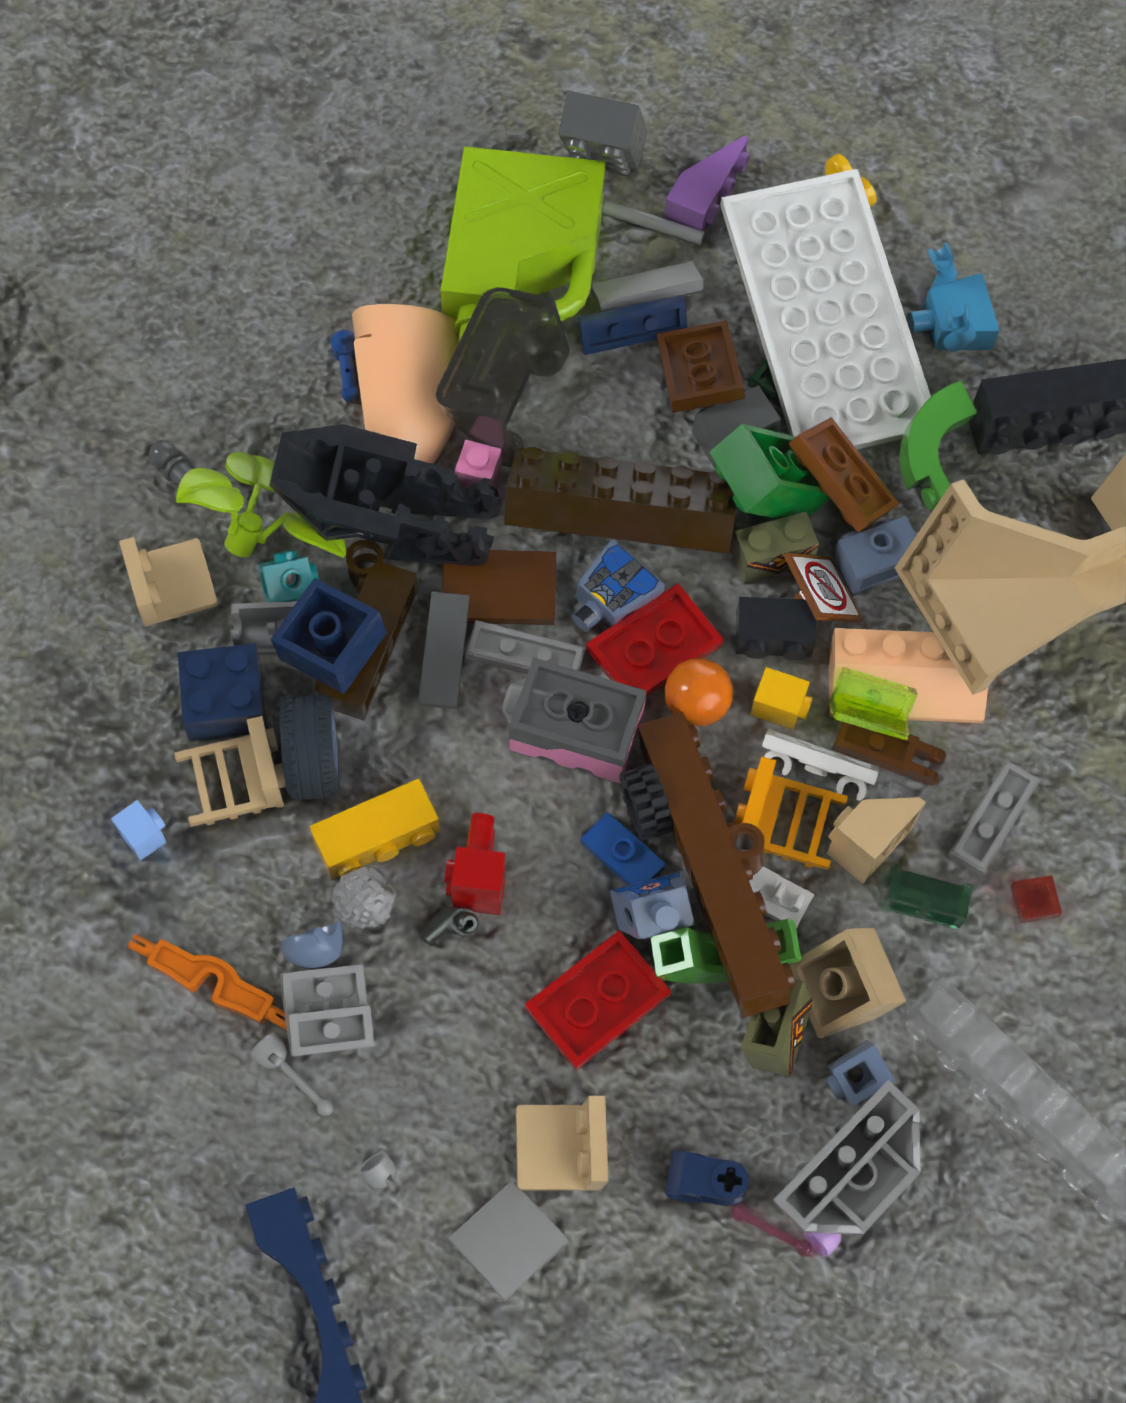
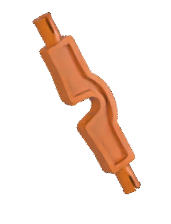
[128,933,287,1031]

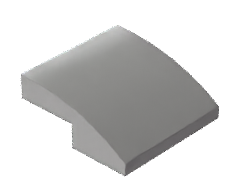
[280,964,374,1056]
[448,1181,569,1302]

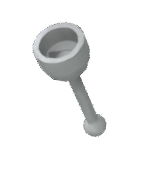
[250,1032,333,1116]

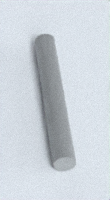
[602,200,705,245]

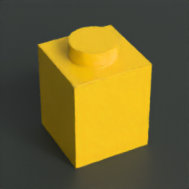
[750,667,813,730]

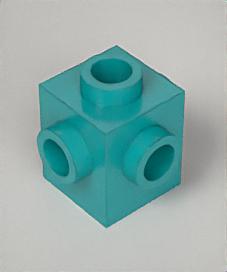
[258,550,319,602]

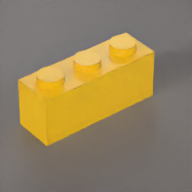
[309,778,440,880]

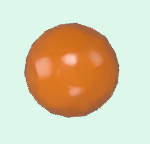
[665,658,733,727]

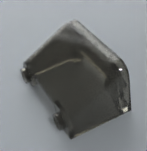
[436,287,570,468]

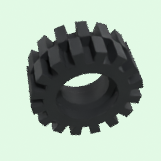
[619,764,673,841]

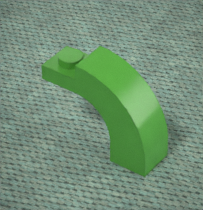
[900,380,977,510]
[650,918,802,984]

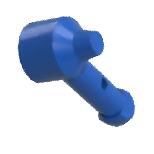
[331,330,360,403]

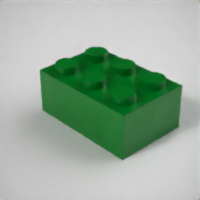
[709,424,831,519]

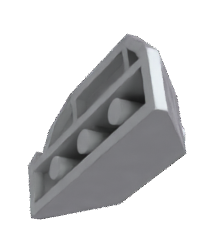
[773,1080,921,1235]

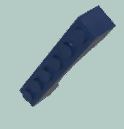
[245,1187,367,1403]

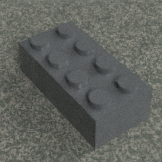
[558,90,648,176]

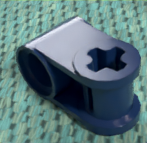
[665,1151,749,1207]

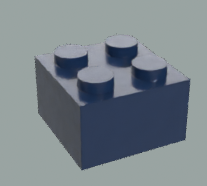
[270,578,387,694]
[178,643,267,741]

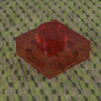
[1010,875,1062,924]

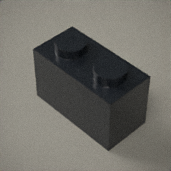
[736,597,816,660]

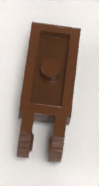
[832,711,947,786]

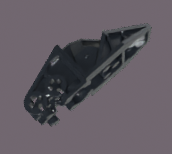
[269,424,501,566]

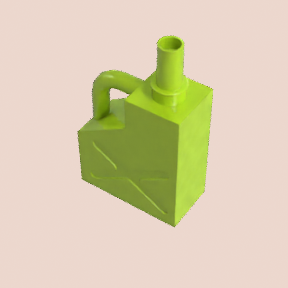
[441,146,606,383]

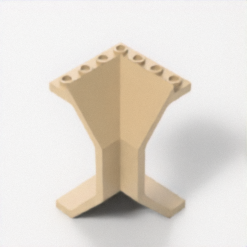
[895,454,1126,695]

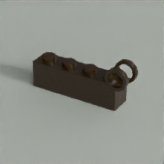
[315,540,418,721]

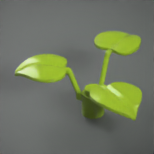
[176,452,347,559]

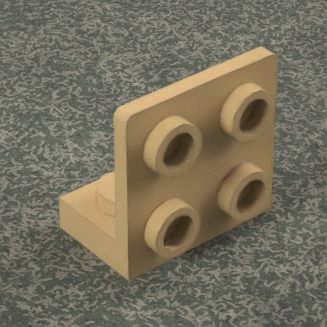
[119,537,218,626]
[515,1096,608,1191]

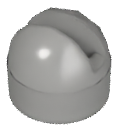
[358,1151,396,1189]

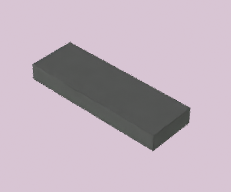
[418,592,470,709]

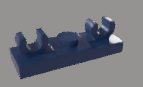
[578,295,687,355]

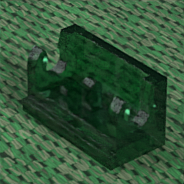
[881,863,973,930]

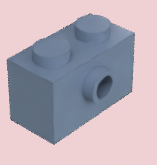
[833,516,916,595]

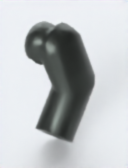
[417,907,479,946]

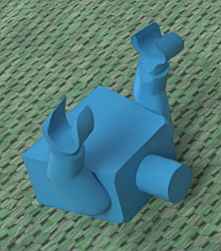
[908,242,999,352]

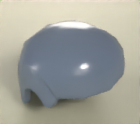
[281,921,344,969]

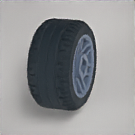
[280,694,339,800]

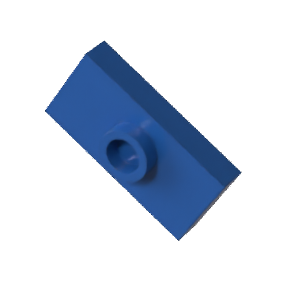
[580,812,666,886]

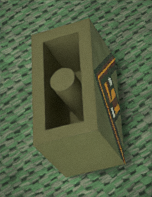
[731,512,819,584]
[741,979,813,1076]

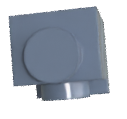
[825,1040,895,1106]

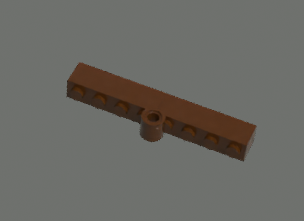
[638,712,795,1018]

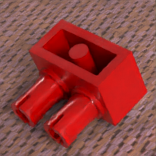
[444,813,506,916]

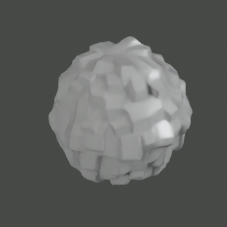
[331,866,397,929]

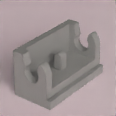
[231,601,297,655]

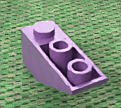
[664,136,750,231]

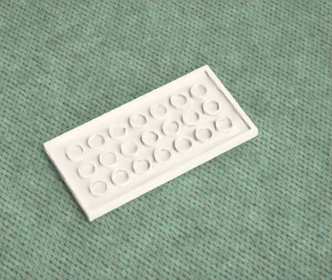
[720,169,931,449]

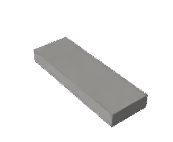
[591,261,704,312]
[465,620,586,674]
[947,759,1041,877]

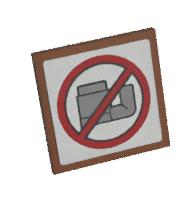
[784,552,863,623]

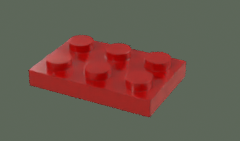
[586,583,724,696]
[524,930,671,1071]

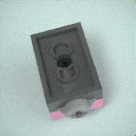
[502,657,647,784]

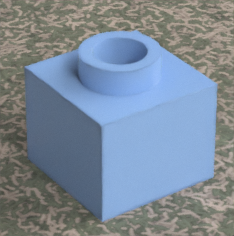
[111,800,166,861]

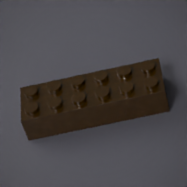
[504,447,736,554]

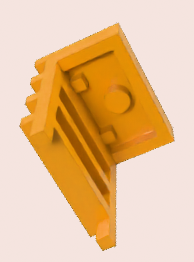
[734,756,848,870]

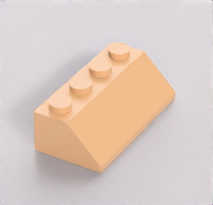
[829,628,988,723]

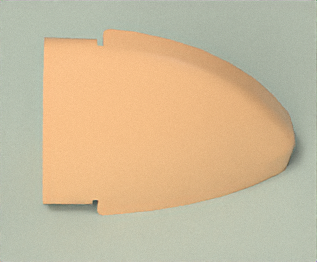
[352,304,464,464]

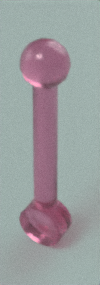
[731,1204,813,1257]

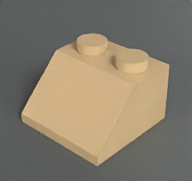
[827,797,926,884]
[789,927,906,1039]

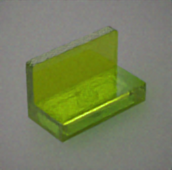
[830,667,918,740]

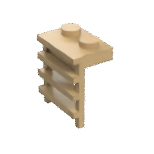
[174,716,286,827]

